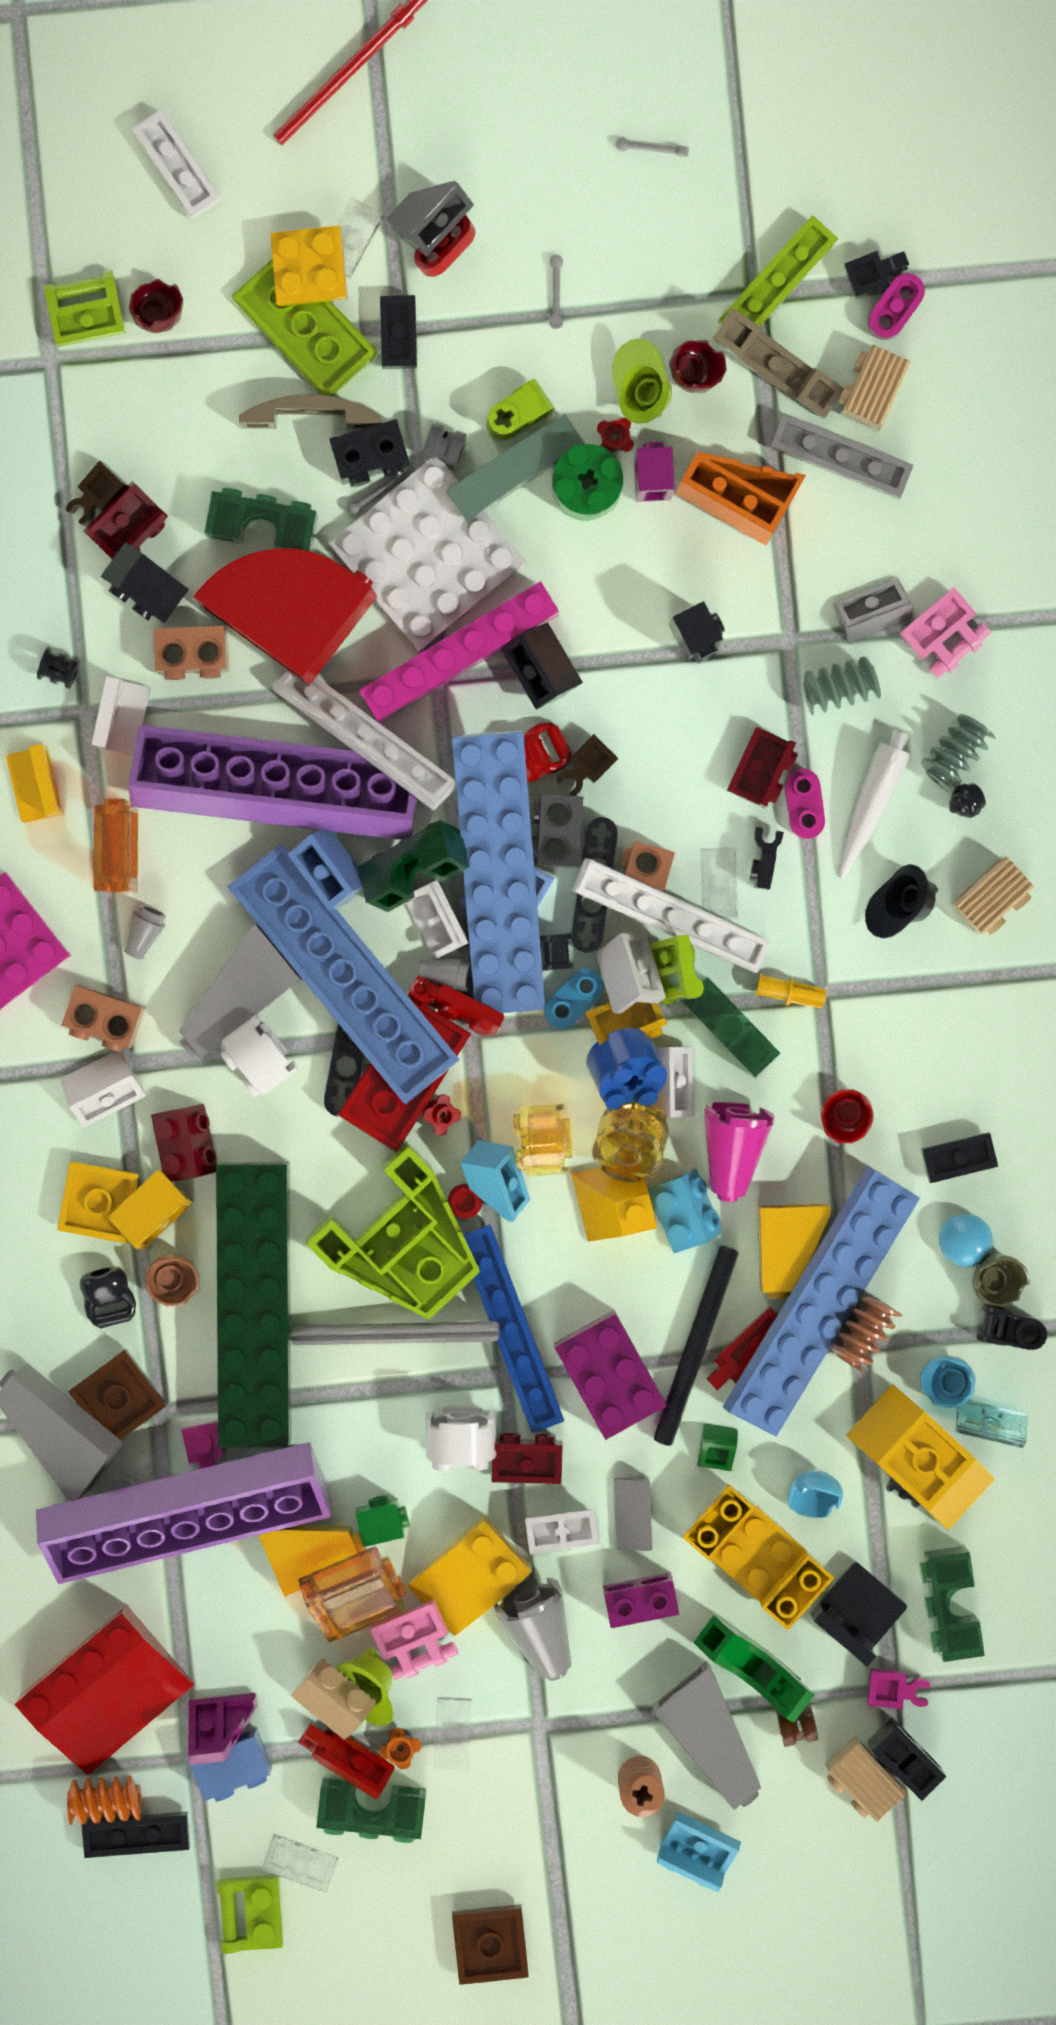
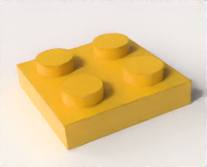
[270,225,348,306]
[57,1161,140,1244]

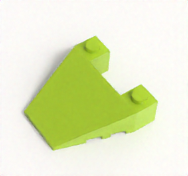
[305,1141,480,1320]

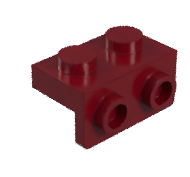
[83,481,168,560]
[726,726,798,808]
[151,1104,217,1182]
[491,1433,563,1484]

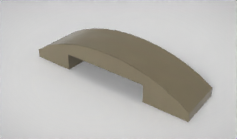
[713,308,844,418]
[239,394,382,429]

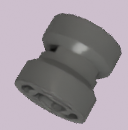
[422,422,467,467]

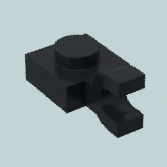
[844,251,909,299]
[749,827,784,891]

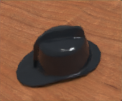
[865,864,939,939]

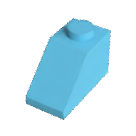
[460,1140,531,1222]

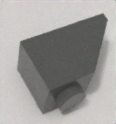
[386,181,474,257]

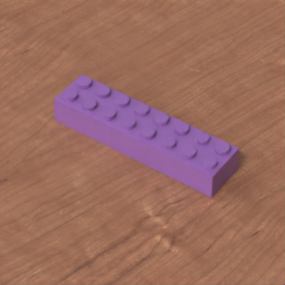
[128,725,417,840]
[36,1442,331,1584]

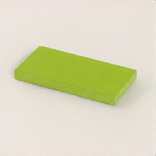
[231,259,379,397]

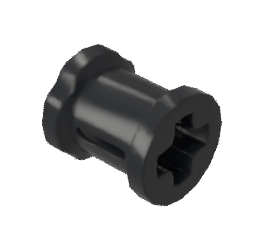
[540,933,574,971]

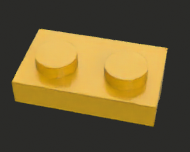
[585,1002,667,1045]

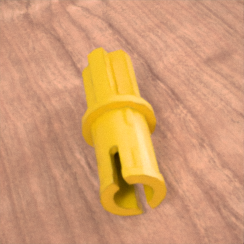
[755,974,826,1009]

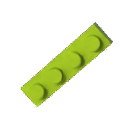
[717,215,839,327]

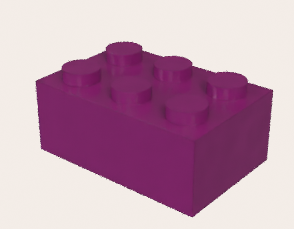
[554,1309,667,1440]

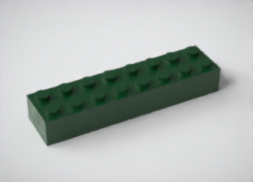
[216,1162,292,1447]

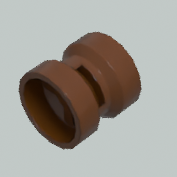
[776,1705,819,1748]

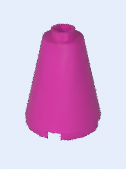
[704,1102,775,1202]

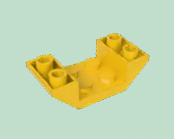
[845,1384,995,1531]
[682,1484,834,1631]

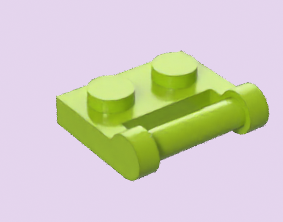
[43,270,126,347]
[650,934,704,1005]
[216,1875,284,1954]

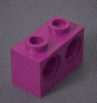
[634,442,675,502]
[602,1572,680,1629]

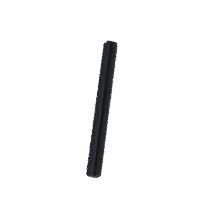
[654,1245,739,1446]

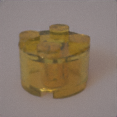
[592,1101,669,1183]
[513,1103,572,1177]

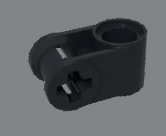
[976,1304,1047,1350]

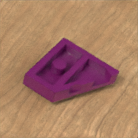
[188,1693,258,1765]

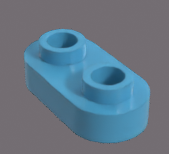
[544,969,604,1029]

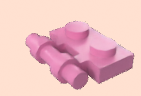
[899,587,991,679]
[369,1599,459,1680]

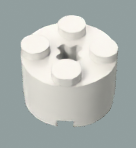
[221,1014,299,1097]
[425,1405,497,1471]

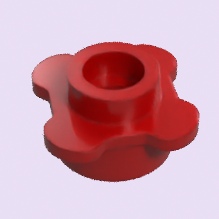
[597,417,634,453]
[422,1094,461,1136]

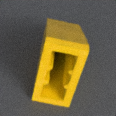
[757,1204,831,1299]
[258,1525,367,1597]

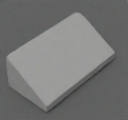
[833,578,913,643]
[614,1477,652,1551]

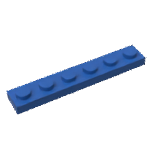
[463,1224,565,1434]

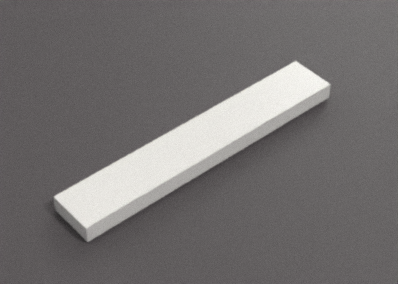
[273,670,456,810]
[571,858,771,973]

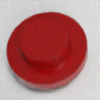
[448,1183,483,1219]

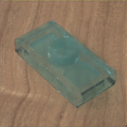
[955,1400,1028,1448]

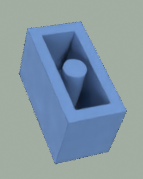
[288,830,363,911]
[189,1728,272,1802]

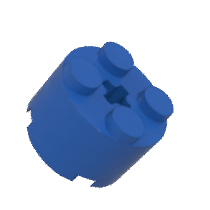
[586,1028,667,1110]

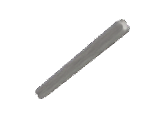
[291,1321,500,1345]

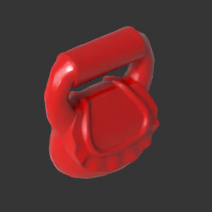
[524,722,572,782]

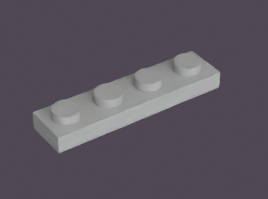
[769,413,914,499]

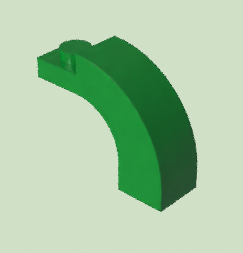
[693,1615,815,1723]

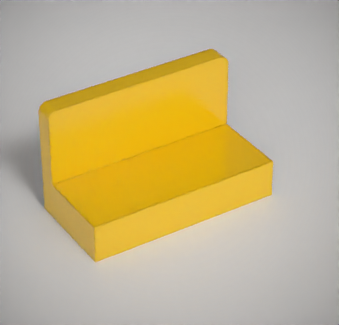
[6,744,63,823]
[109,1170,195,1250]

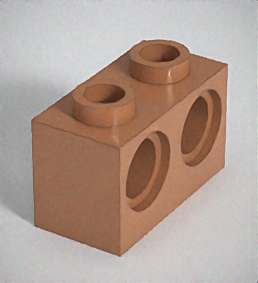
[153,625,229,680]
[619,841,675,892]
[61,985,146,1052]

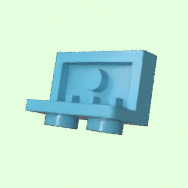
[648,1169,722,1254]
[656,1812,741,1892]

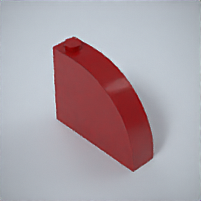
[193,548,377,686]

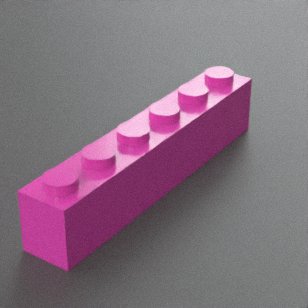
[359,581,559,723]

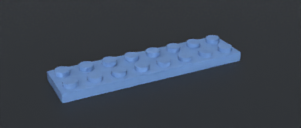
[452,730,545,1013]
[228,843,460,1105]
[722,1166,920,1437]

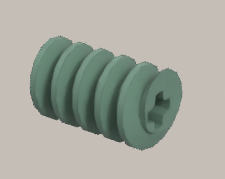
[803,656,881,715]
[921,714,996,794]

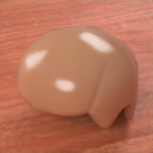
[145,1253,199,1307]

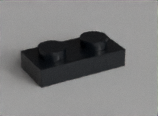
[380,295,417,369]
[921,1132,999,1183]

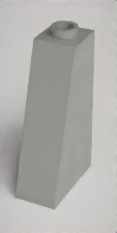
[179,924,302,1059]
[0,1363,123,1501]
[652,1661,761,1810]

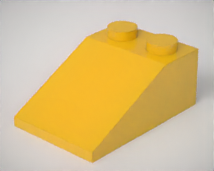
[407,1514,532,1637]

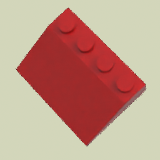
[14,1604,195,1775]

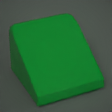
[697,1424,738,1471]

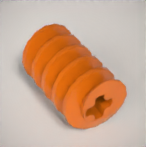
[67,1775,142,1825]

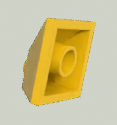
[571,1157,657,1242]

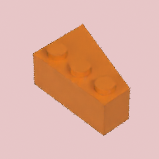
[675,452,806,546]

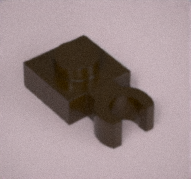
[65,460,128,526]
[556,734,619,796]

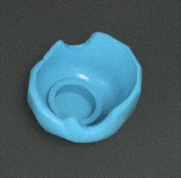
[939,1213,994,1267]
[920,1355,976,1409]
[787,1470,843,1518]

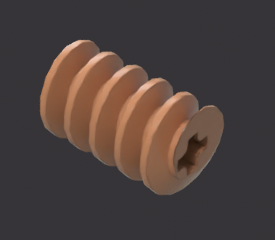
[831,1296,903,1374]
[618,1756,665,1817]

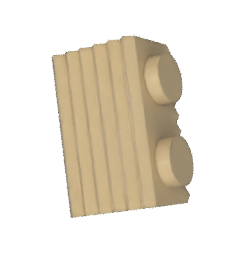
[839,344,911,431]
[951,856,1035,935]
[290,1659,376,1740]
[825,1736,907,1822]

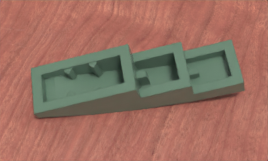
[446,414,585,522]

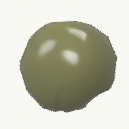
[972,1254,1030,1307]

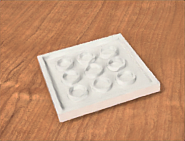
[329,456,526,653]

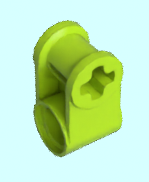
[487,379,555,440]

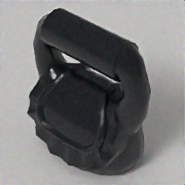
[79,1266,136,1329]

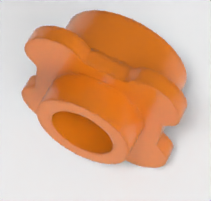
[380,1727,421,1769]

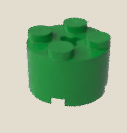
[552,444,623,521]

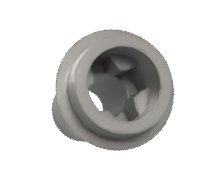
[124,905,166,960]
[418,959,471,992]

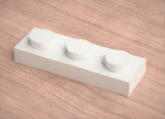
[132,109,222,220]

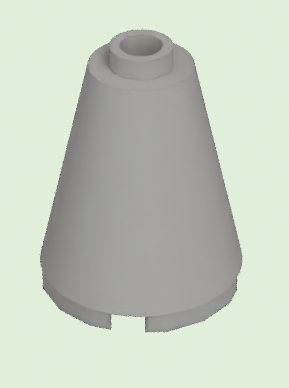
[494,1578,572,1681]

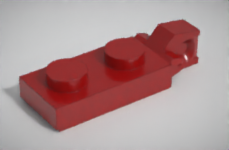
[408,976,505,1037]
[706,1306,778,1391]
[298,1724,395,1800]

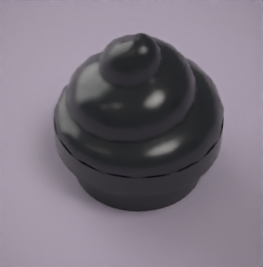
[949,783,986,818]

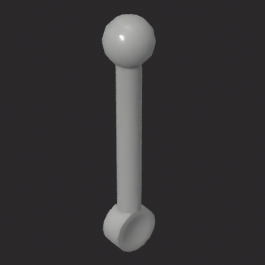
[616,137,689,157]
[549,255,563,329]
[347,469,411,515]

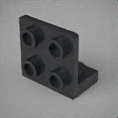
[810,1561,907,1667]

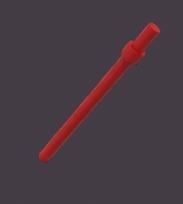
[273,0,428,146]

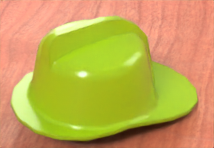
[612,339,672,424]
[337,1648,394,1726]

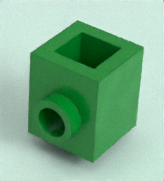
[355,1495,410,1547]

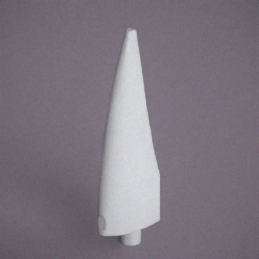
[837,730,911,879]

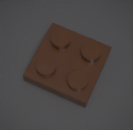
[68,1349,168,1440]
[452,1904,529,1985]

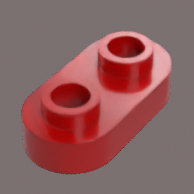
[414,215,476,277]

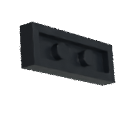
[82,1811,190,1858]

